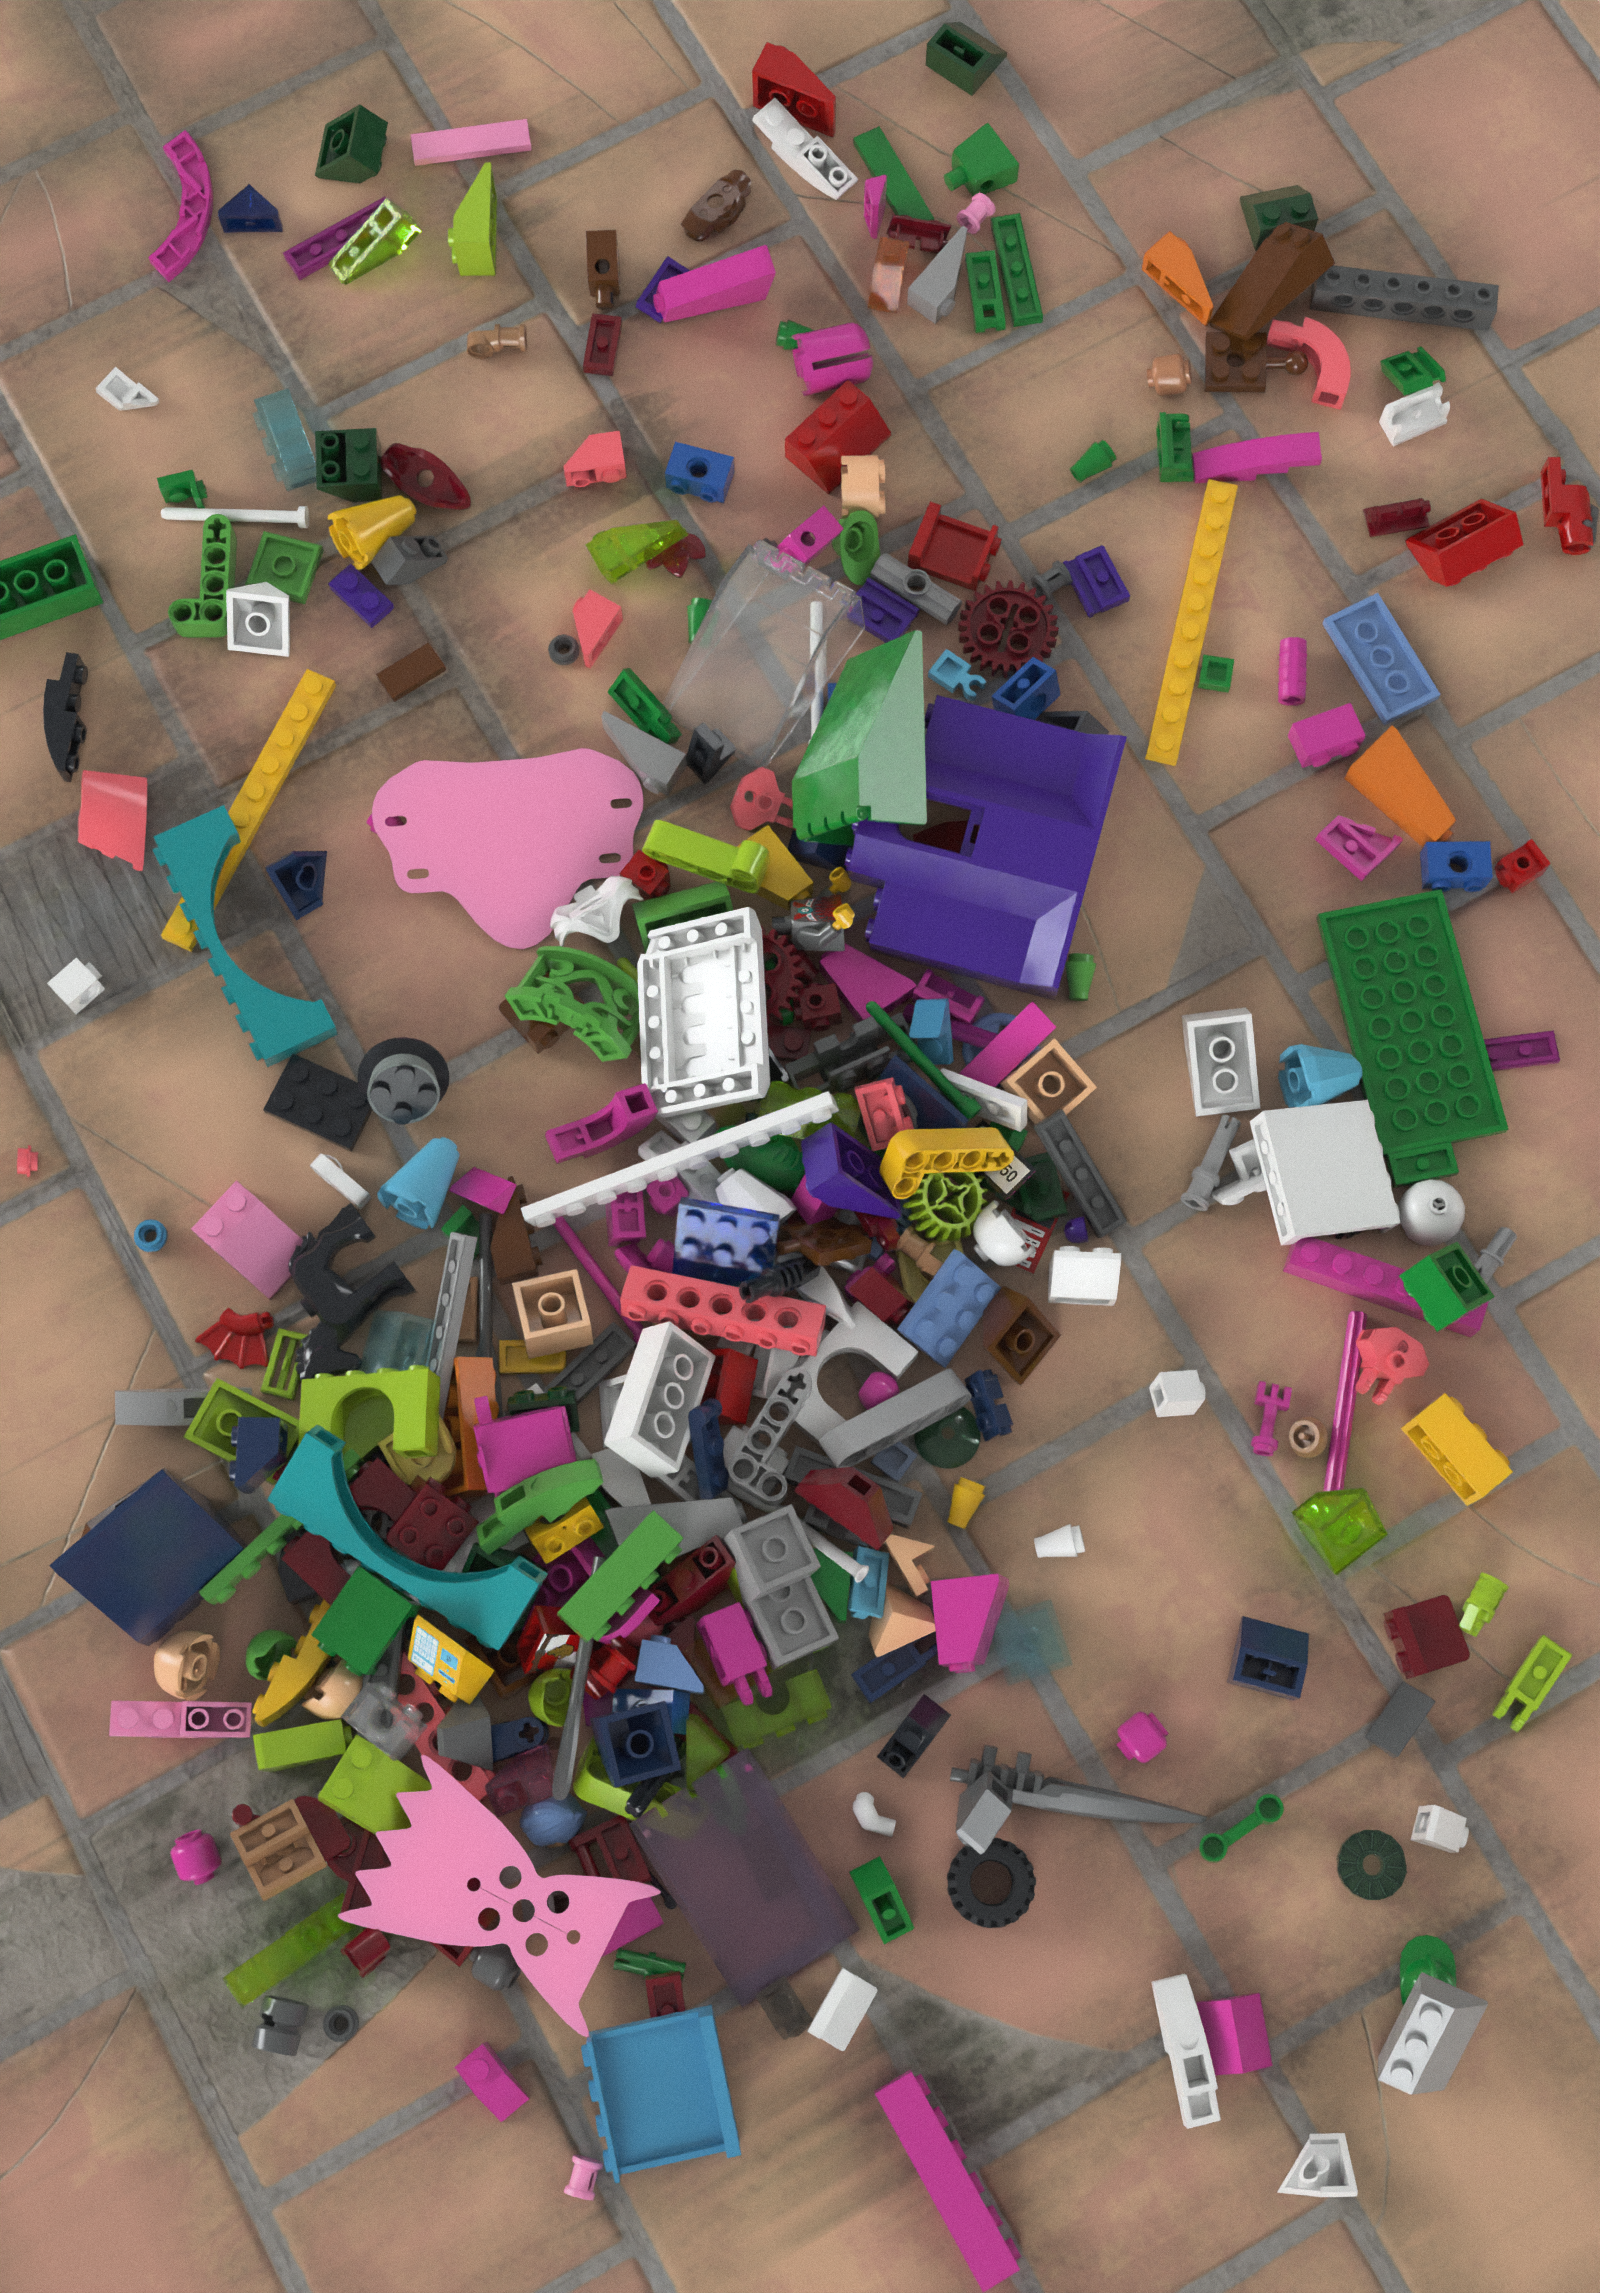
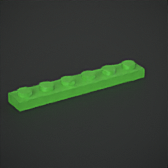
[198,1448,365,1605]

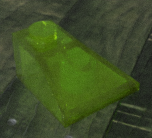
[1291,1488,1388,1575]

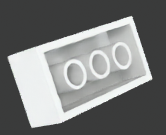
[604,1321,716,1478]

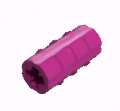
[1278,637,1307,706]

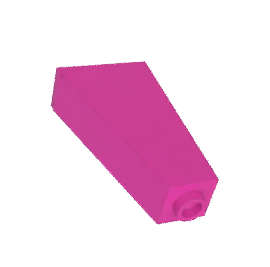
[653,245,776,323]

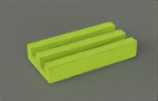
[260,1328,307,1401]

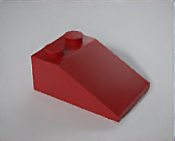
[752,42,836,137]

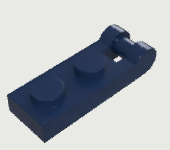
[688,1398,729,1499]

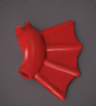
[195,1308,274,1369]

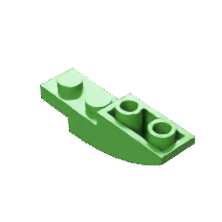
[476,1459,604,1555]

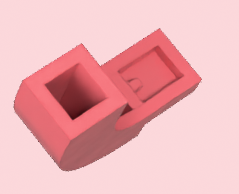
[1267,317,1351,410]

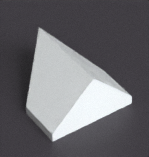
[1277,2133,1358,2197]

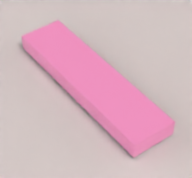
[410,119,532,166]

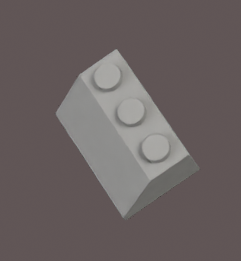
[1378,1972,1488,2095]

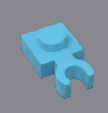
[928,649,986,701]

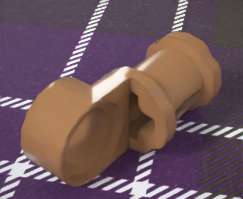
[467,324,527,359]
[893,1226,943,1282]

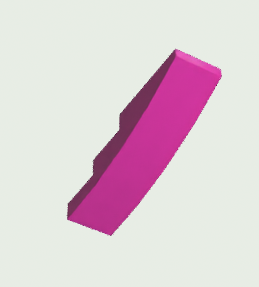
[1192,432,1322,483]

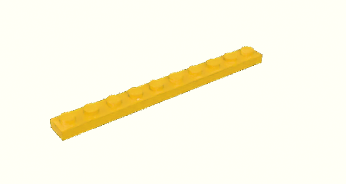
[1145,479,1238,766]
[161,669,337,952]

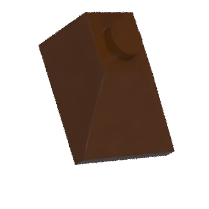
[983,1286,1061,1386]

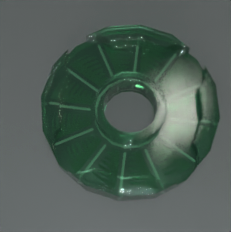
[1336,1830,1407,1900]

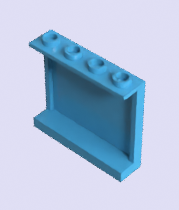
[581,2005,741,2183]

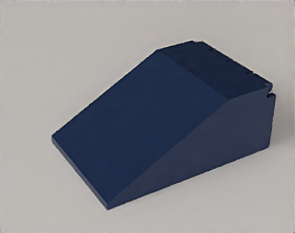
[49,1469,248,1646]

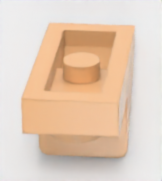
[884,1534,935,1599]

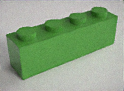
[557,1510,683,1643]

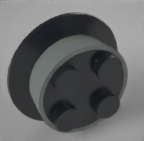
[358,1037,449,1125]

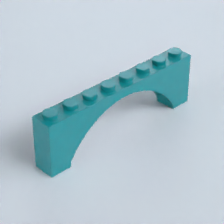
[152,805,338,1068]
[267,1424,548,1651]

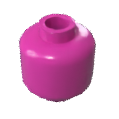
[1116,1711,1169,1763]
[170,1829,222,1885]

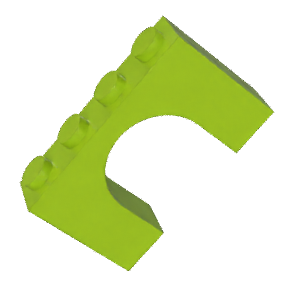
[298,1365,440,1459]

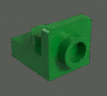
[157,469,208,508]

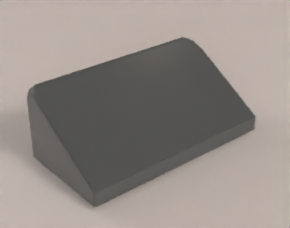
[1365,1681,1436,1758]

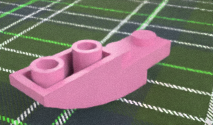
[109,1701,252,1738]

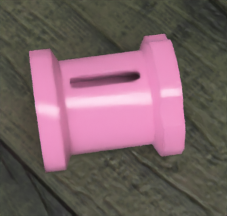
[957,193,996,234]
[564,2155,604,2201]

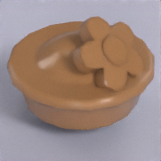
[1289,1417,1328,1458]

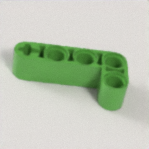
[168,514,237,638]

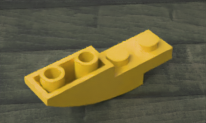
[253,1599,332,1727]

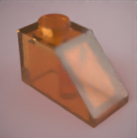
[868,236,910,313]

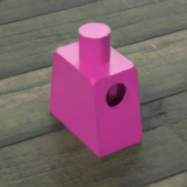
[771,505,844,575]

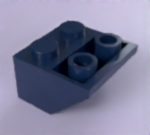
[229,1417,288,1494]
[1227,1616,1309,1701]

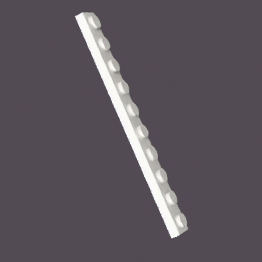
[521,1091,839,1228]

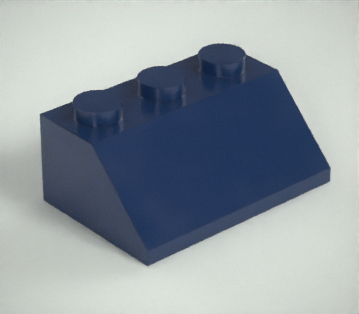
[875,1055,968,1129]

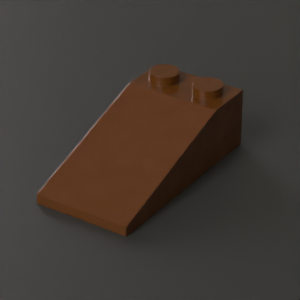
[1209,222,1335,341]

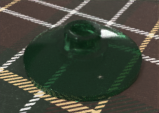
[914,1407,981,1469]

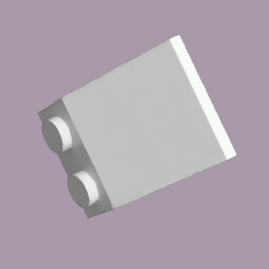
[1182,1007,1261,1117]

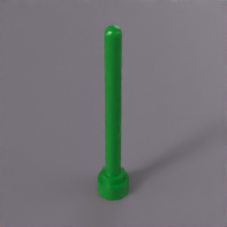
[866,1001,983,1122]

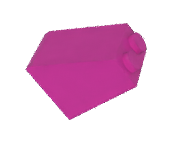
[931,1574,1009,1674]

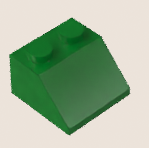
[1399,1242,1495,1332]

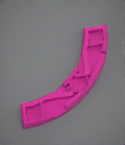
[148,130,213,282]

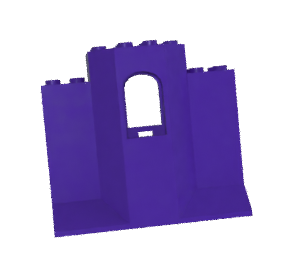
[844,695,1127,1000]

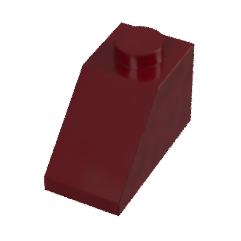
[849,1266,915,1326]

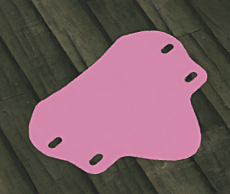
[372,748,644,949]

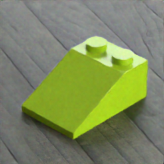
[448,162,497,276]
[184,1378,300,1486]
[318,1734,432,1835]

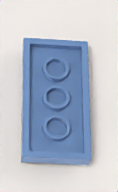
[1322,593,1441,726]

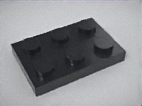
[263,1053,373,1152]

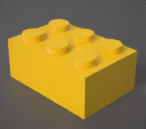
[1401,1393,1513,1506]

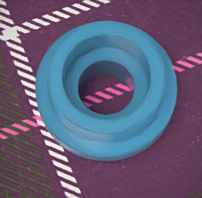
[134,1219,167,1252]

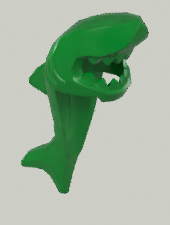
[714,1125,886,1193]

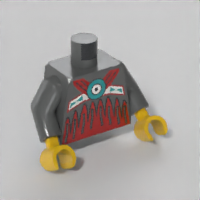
[772,867,855,951]

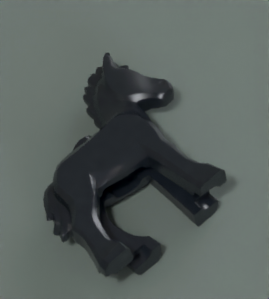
[288,1203,417,1381]

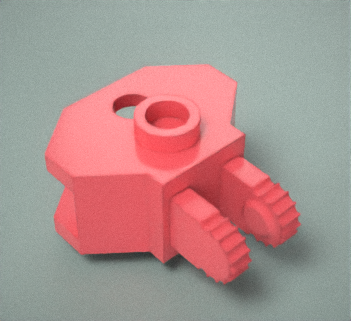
[730,767,796,831]
[1355,1327,1429,1405]

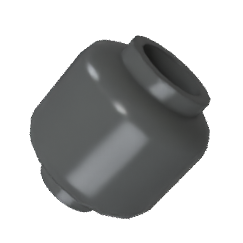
[469,1943,522,1991]

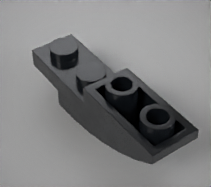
[43,652,88,782]

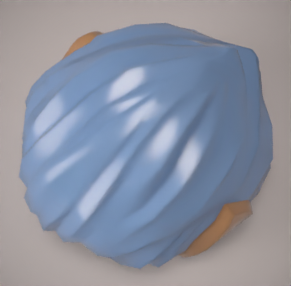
[519,1789,587,1848]

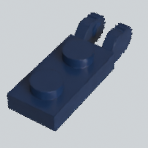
[851,1633,938,1704]

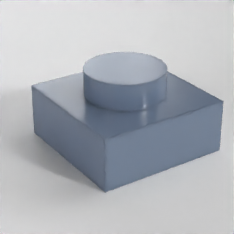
[871,1441,917,1483]

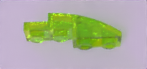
[222,1892,358,2009]

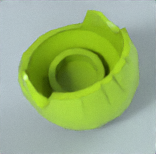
[528,1668,582,1727]

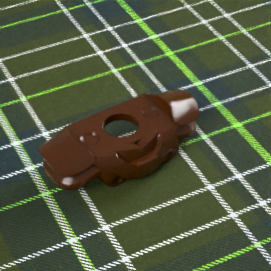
[681,170,751,241]

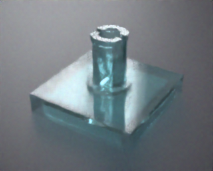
[992,1599,1073,1686]

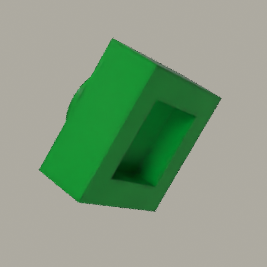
[1198,655,1234,693]

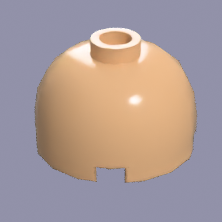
[154,1630,220,1701]
[301,1654,364,1720]

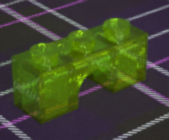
[721,1668,832,1751]

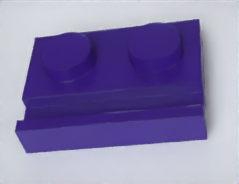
[1063,545,1130,618]
[843,577,919,643]

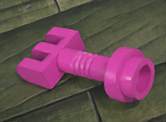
[1251,1380,1292,1456]

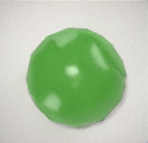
[245,1629,297,1680]

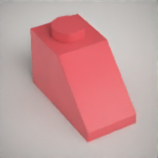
[572,589,623,669]

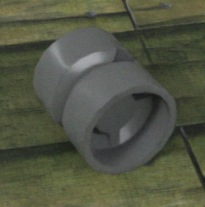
[251,1995,309,2056]

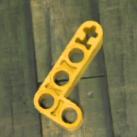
[879,1127,1014,1199]

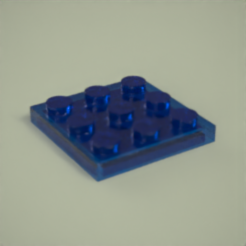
[672,1197,780,1287]

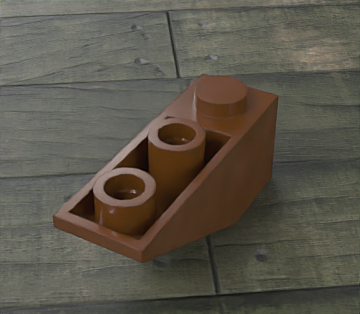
[490,1176,543,1286]

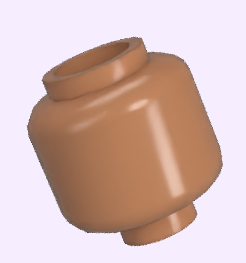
[1147,353,1192,396]

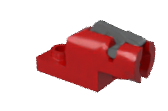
[1540,457,1599,555]

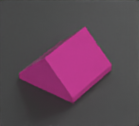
[1196,1993,1273,2075]

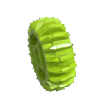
[902,1172,989,1242]

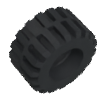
[947,1838,1036,1928]

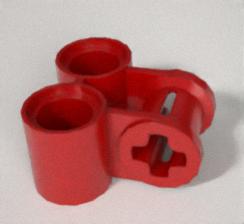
[569,1635,638,1700]

